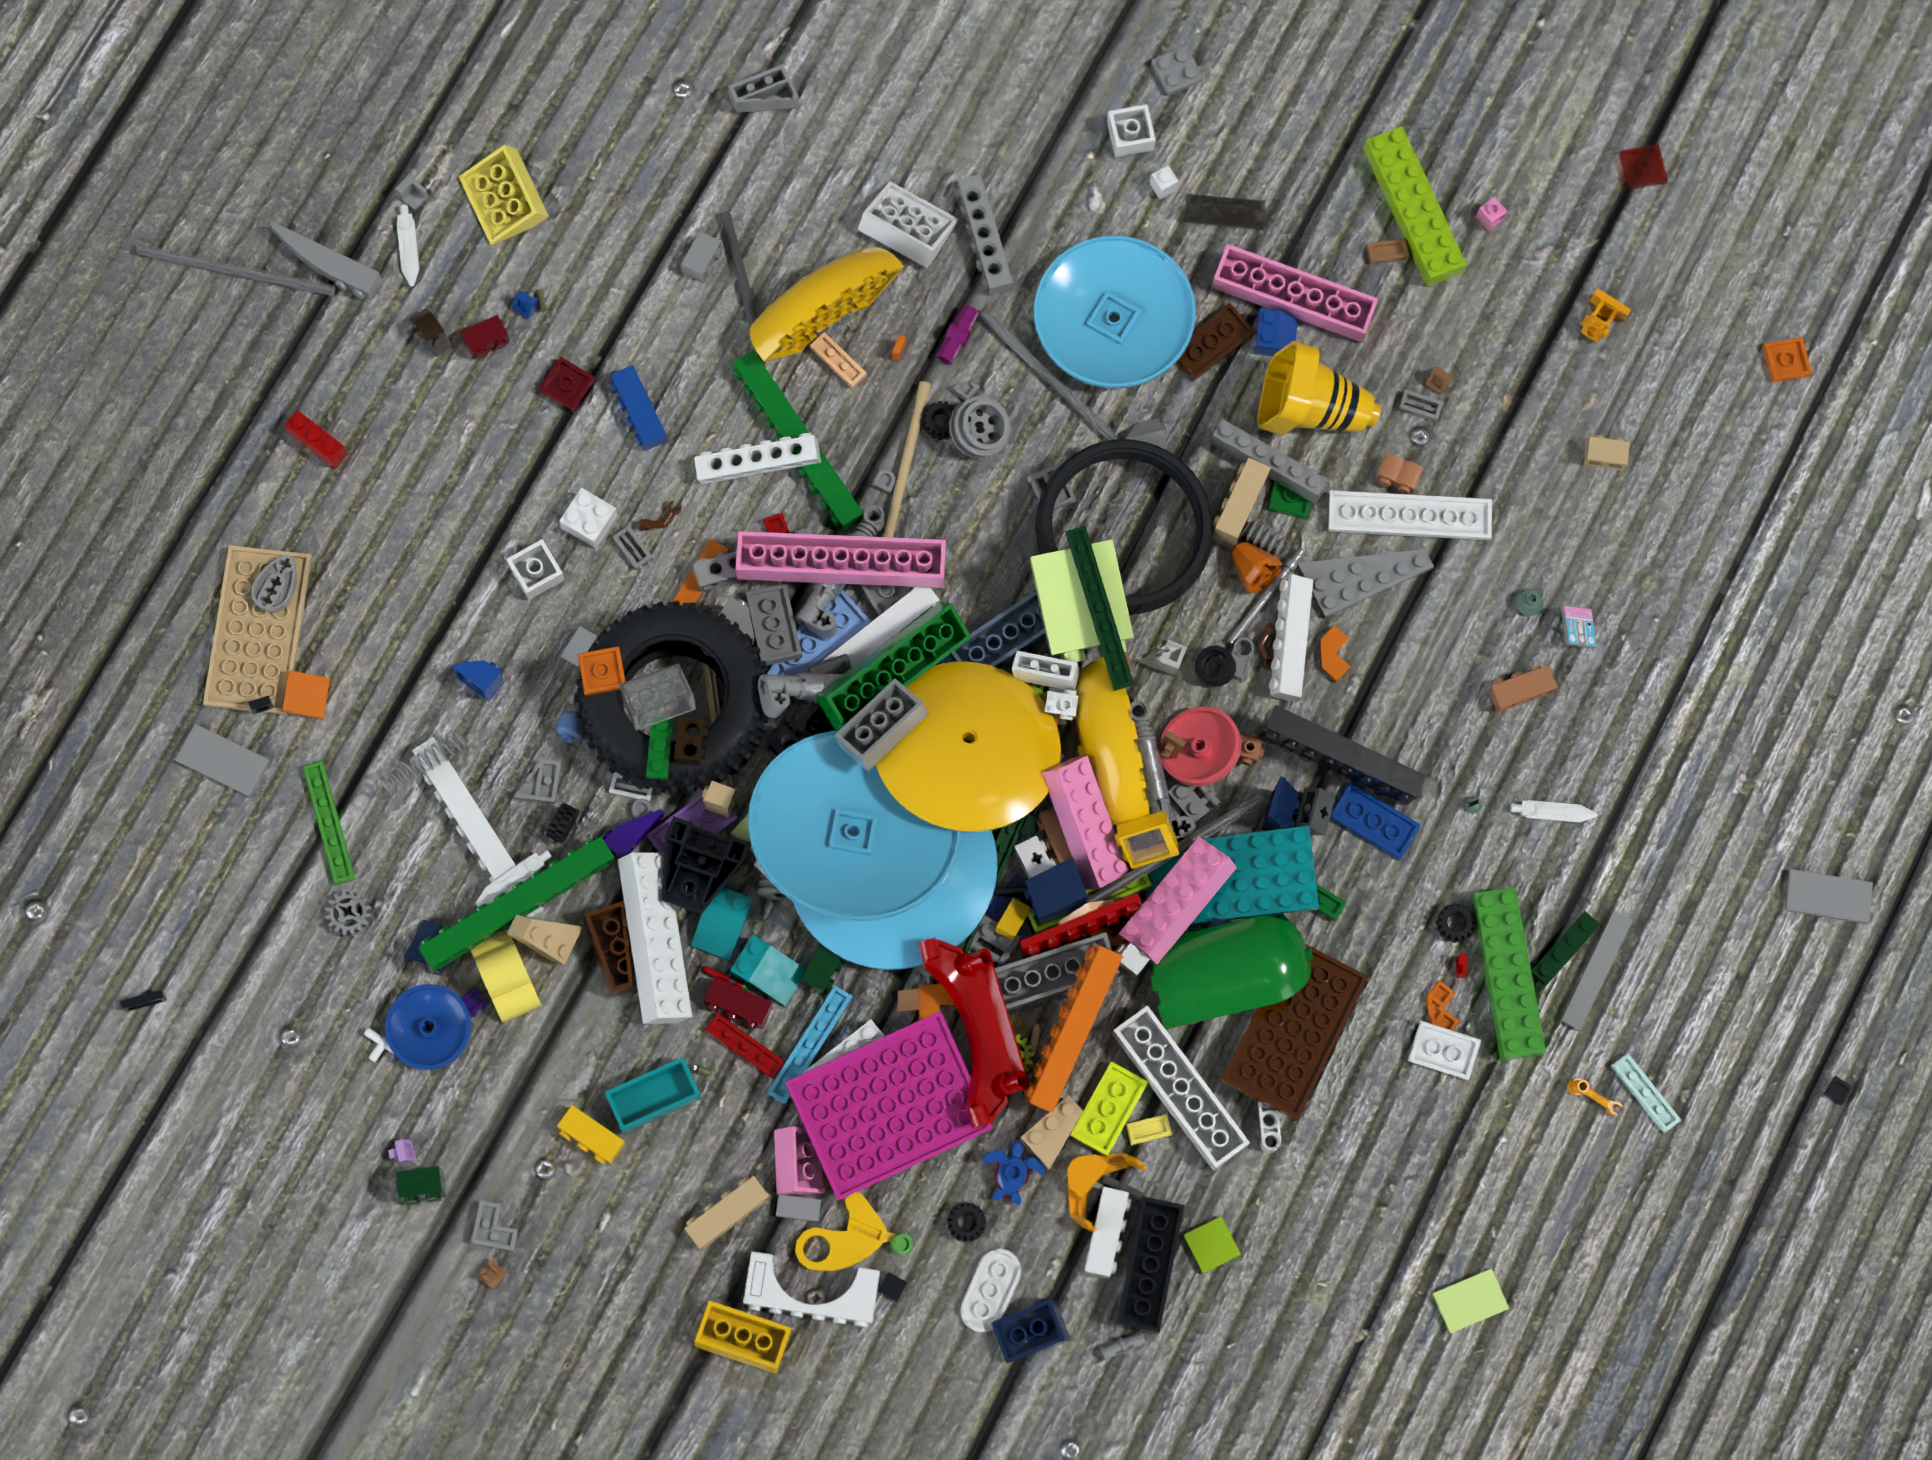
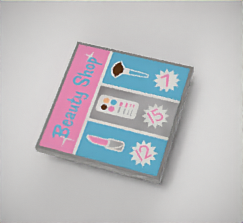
[1561,605,1597,649]

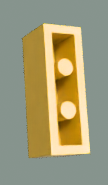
[557,1105,626,1165]

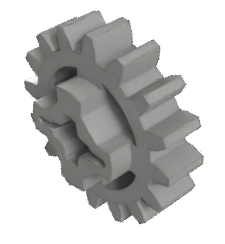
[325,890,372,937]

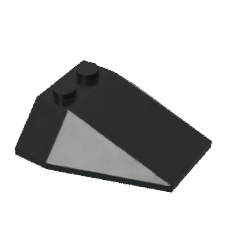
[662,816,751,915]

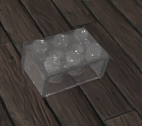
[619,663,696,731]

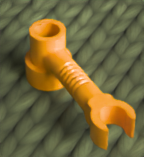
[1567,1078,1622,1116]

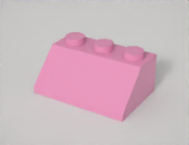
[774,1127,825,1195]

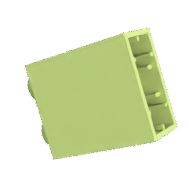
[1030,539,1134,663]

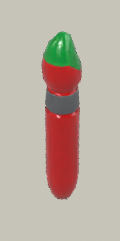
[701,966,749,991]

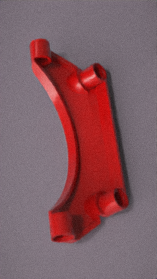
[918,938,1029,1129]

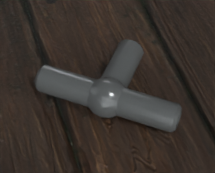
[1102,1167,1143,1200]

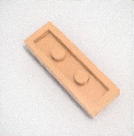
[810,332,867,389]

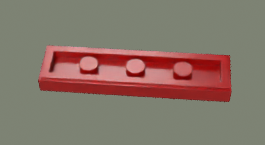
[705,1013,786,1080]

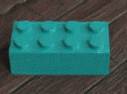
[605,1057,702,1135]

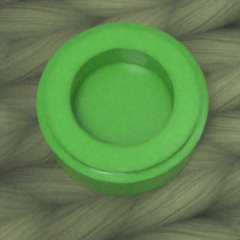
[890,1233,913,1255]

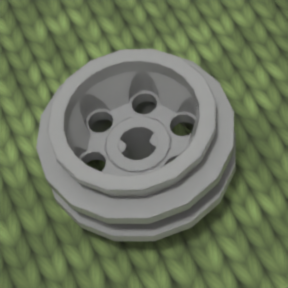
[949,396,1011,458]

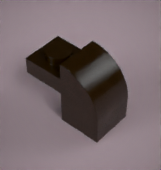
[409,308,452,357]

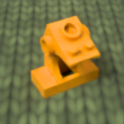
[1581,288,1631,343]

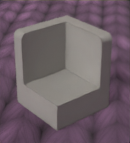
[395,175,429,211]

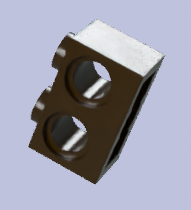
[674,717,708,766]

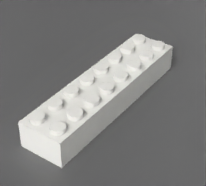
[618,853,692,1024]
[1112,1005,1250,1171]

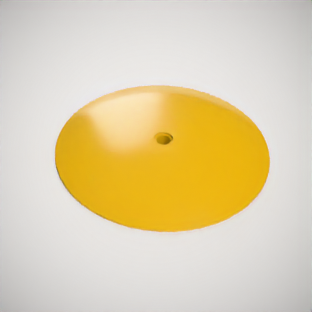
[875,662,1061,832]

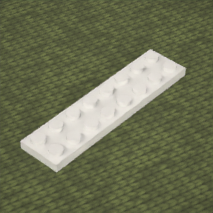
[1328,490,1492,540]

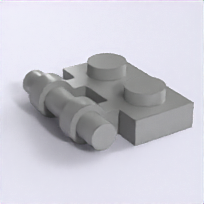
[1168,782,1221,823]

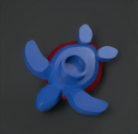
[983,1140,1045,1205]

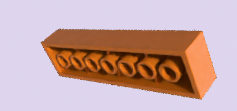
[1023,943,1123,1113]

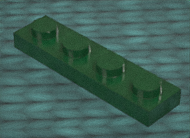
[1531,911,1601,986]

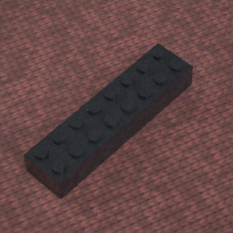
[1257,705,1427,806]

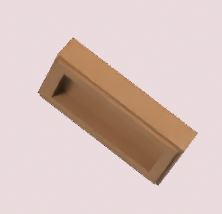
[1366,238,1409,265]

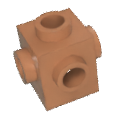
[1238,734,1265,766]

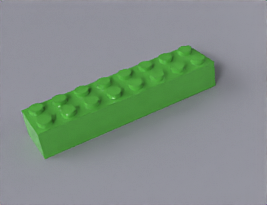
[1471,887,1546,1062]

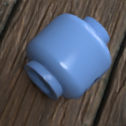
[556,710,583,743]

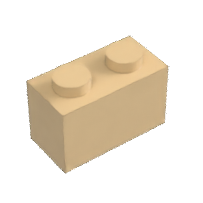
[1583,435,1630,471]
[702,781,737,818]

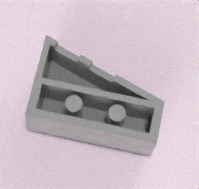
[728,64,799,113]

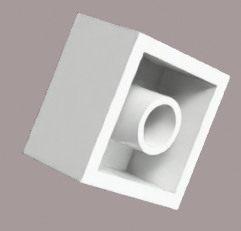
[1107,104,1156,157]
[559,488,618,549]
[506,539,564,600]

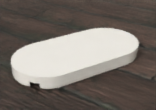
[961,1249,1021,1333]

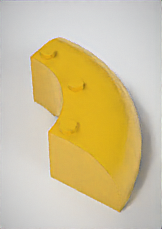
[750,247,904,362]
[1073,657,1150,826]

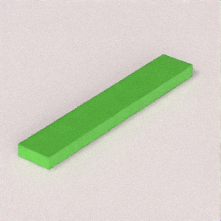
[302,761,356,886]

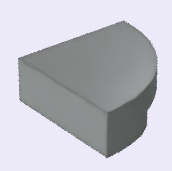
[952,382,980,401]

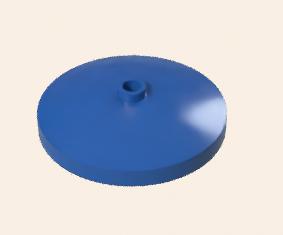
[385,984,472,1070]

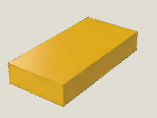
[994,898,1031,941]

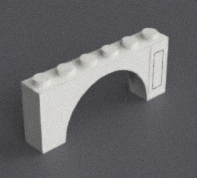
[743,1252,880,1328]

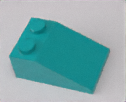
[691,888,754,961]
[730,935,806,1007]

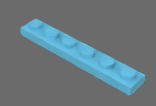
[767,986,853,1105]

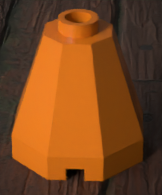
[1231,542,1282,593]

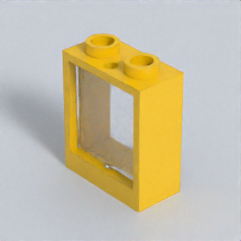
[1115,810,1179,869]

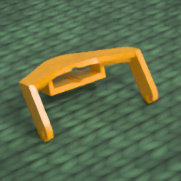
[1067,1153,1147,1232]

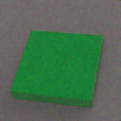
[1267,480,1311,520]

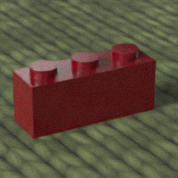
[704,976,773,1030]

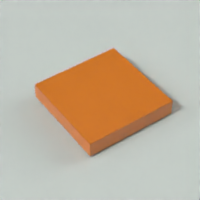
[1762,337,1812,383]
[577,646,627,696]
[281,670,330,720]

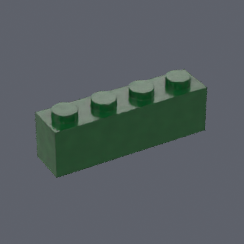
[801,943,845,995]

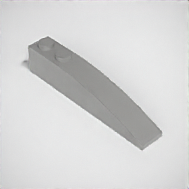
[270,221,382,300]

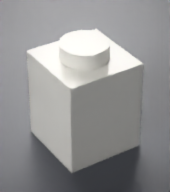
[1150,165,1179,200]

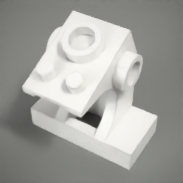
[1044,687,1079,725]

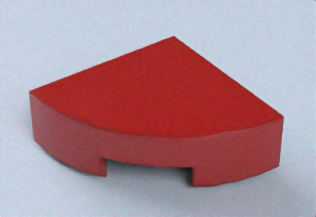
[1455,954,1467,978]

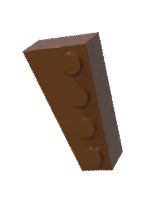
[583,901,633,998]

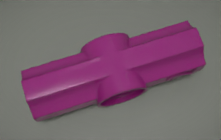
[936,305,979,365]

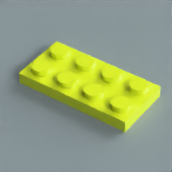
[1070,1061,1148,1157]

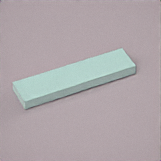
[1610,1053,1681,1133]

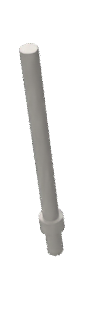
[1226,547,1306,646]

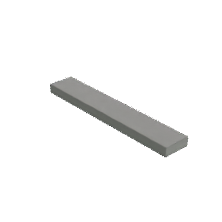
[1560,911,1633,1031]

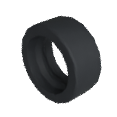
[1195,645,1236,687]

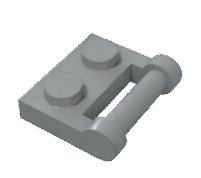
[1026,464,1076,511]
[969,915,1021,967]

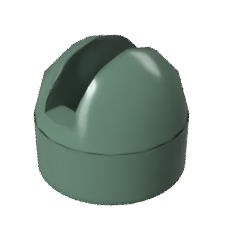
[1464,796,1482,814]

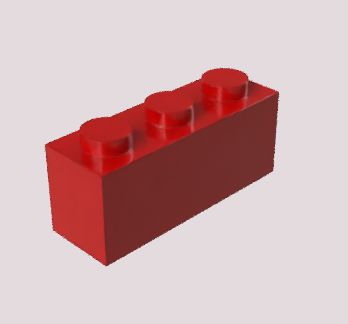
[284,410,348,469]

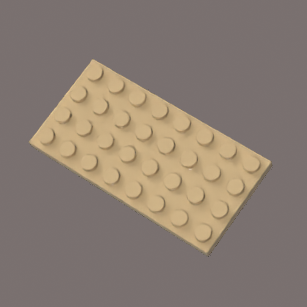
[203,545,312,715]

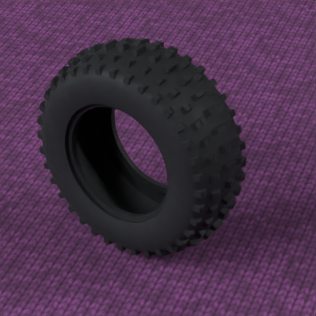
[575,601,769,795]

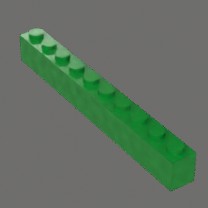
[732,350,863,532]
[418,836,614,973]

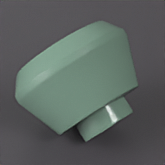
[1516,589,1544,616]

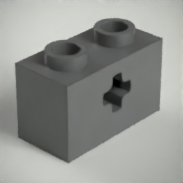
[1294,788,1335,836]

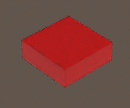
[763,513,789,533]

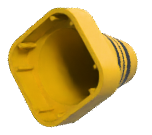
[1257,341,1381,436]

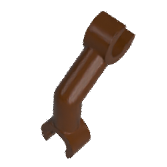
[640,500,682,531]
[1257,622,1275,670]

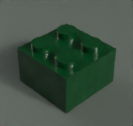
[396,1166,446,1206]

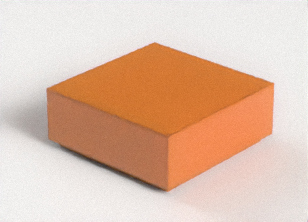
[891,335,907,362]

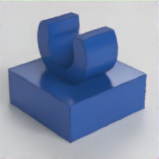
[512,290,538,319]

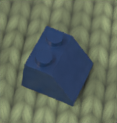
[404,920,449,976]

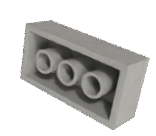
[834,679,928,771]

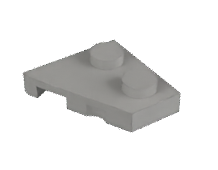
[515,759,562,804]

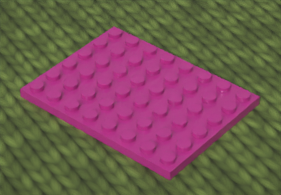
[785,1011,993,1200]

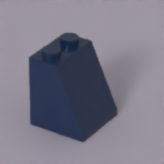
[1023,858,1088,925]

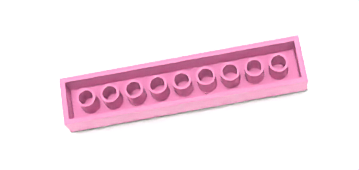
[736,531,946,588]

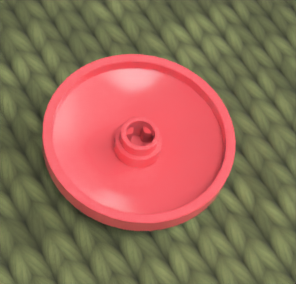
[1159,707,1242,786]

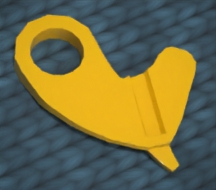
[795,1192,895,1272]

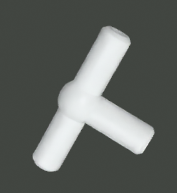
[364,1028,395,1062]

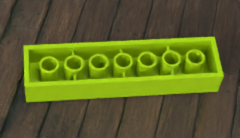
[1363,126,1467,287]

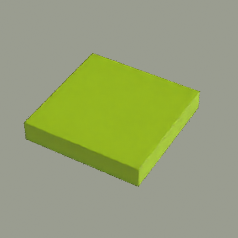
[1183,1216,1241,1274]

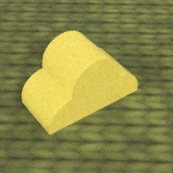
[471,929,542,1023]

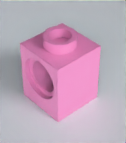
[1475,197,1507,232]

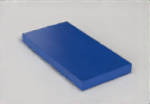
[1330,782,1421,861]

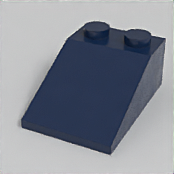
[1261,776,1301,831]
[991,1299,1071,1364]

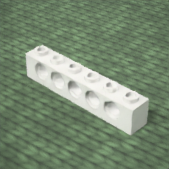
[694,433,821,485]

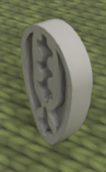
[251,555,297,613]

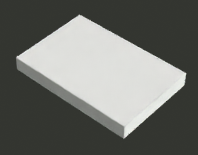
[1407,1020,1481,1080]

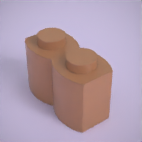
[1376,453,1423,494]

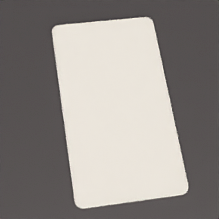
[561,626,597,666]

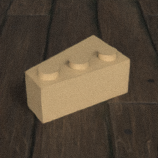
[507,915,583,965]
[1020,1095,1083,1172]

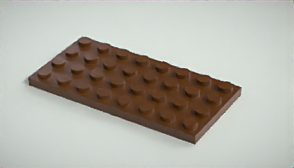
[1221,944,1368,1121]

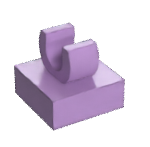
[388,1139,416,1163]

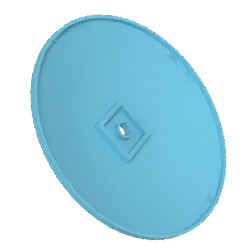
[748,731,961,921]
[792,829,997,970]

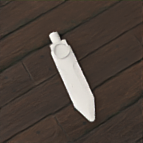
[397,205,419,287]
[1510,800,1598,823]
[476,850,552,907]

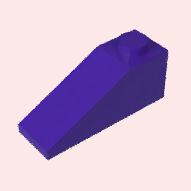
[603,809,664,859]

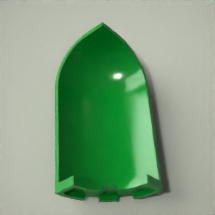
[1148,916,1314,1030]

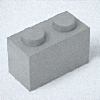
[681,231,723,282]

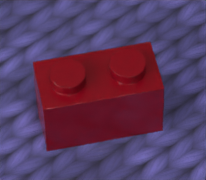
[461,314,510,359]

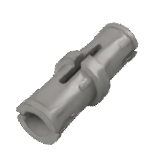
[1100,1331,1145,1361]

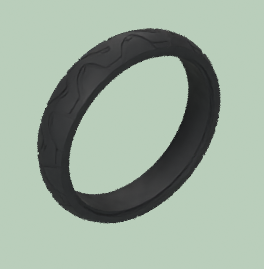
[1035,439,1214,615]

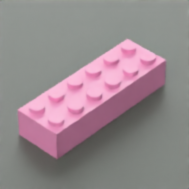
[1042,755,1129,890]
[1119,837,1237,965]

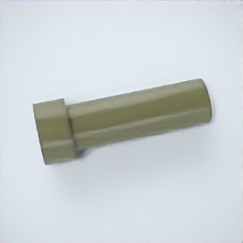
[536,289,548,312]

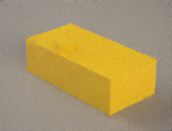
[694,1301,791,1374]

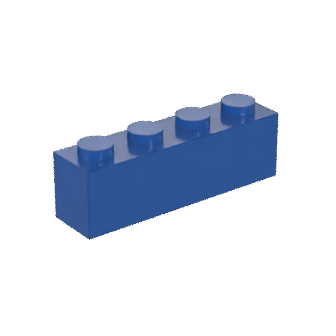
[609,365,667,451]

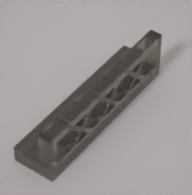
[1183,194,1265,229]

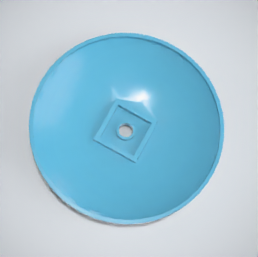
[1034,236,1196,388]

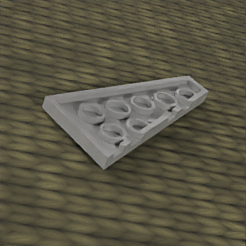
[1297,549,1434,619]

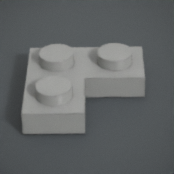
[471,1200,519,1252]

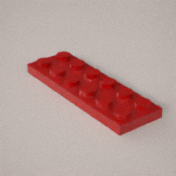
[1020,893,1141,958]

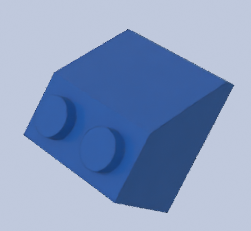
[1254,308,1298,356]
[452,660,504,702]

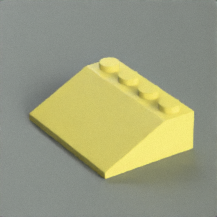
[459,145,549,245]

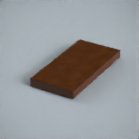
[1177,303,1256,381]

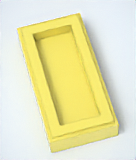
[1125,1114,1173,1146]

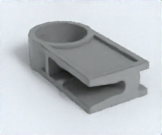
[1231,638,1254,681]

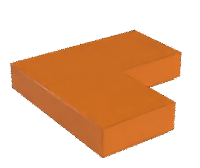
[918,984,955,1020]

